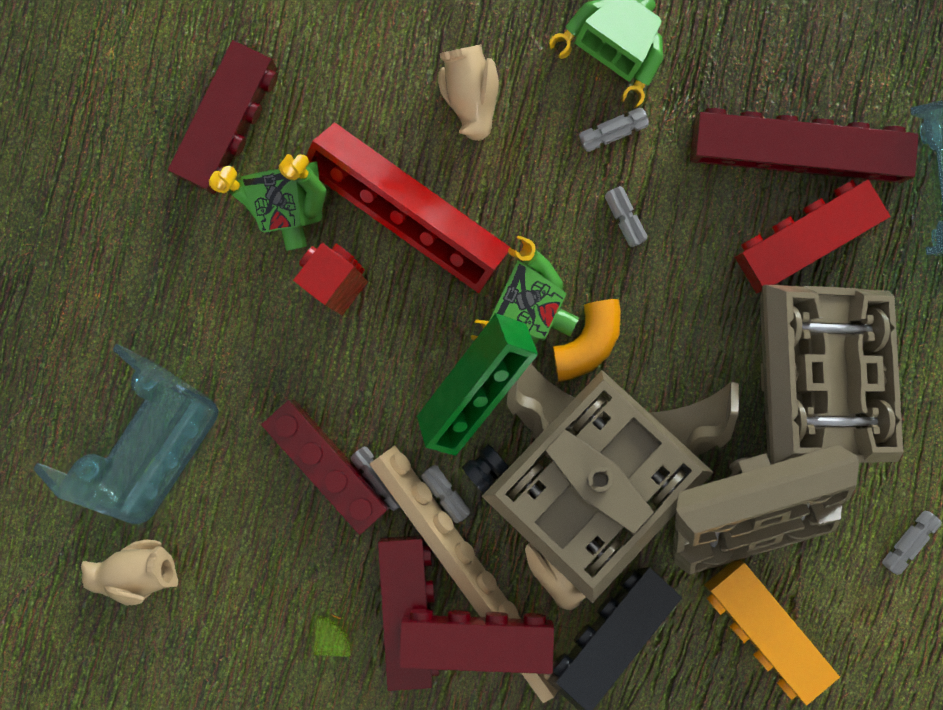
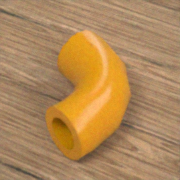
[553,299,621,382]

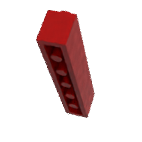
[306,122,511,293]

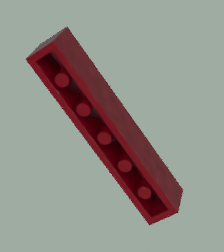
[690,108,919,183]

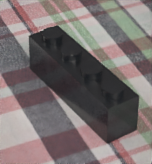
[547,567,682,710]

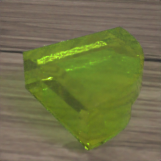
[314,616,352,657]

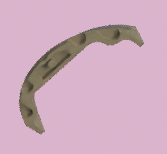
[507,363,739,456]

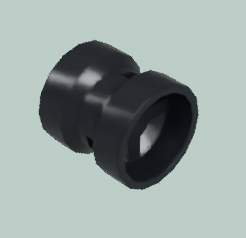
[461,444,509,494]

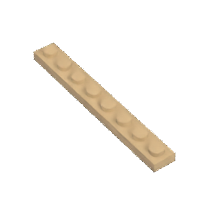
[370,445,558,703]

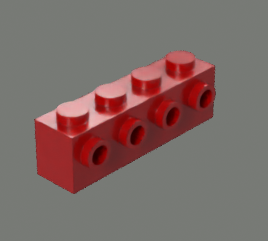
[293,242,368,316]

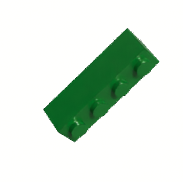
[417,313,538,456]

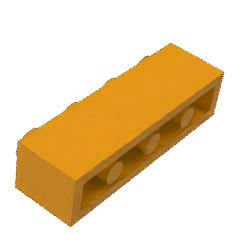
[704,560,840,706]

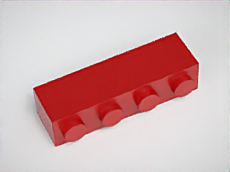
[735,179,891,294]

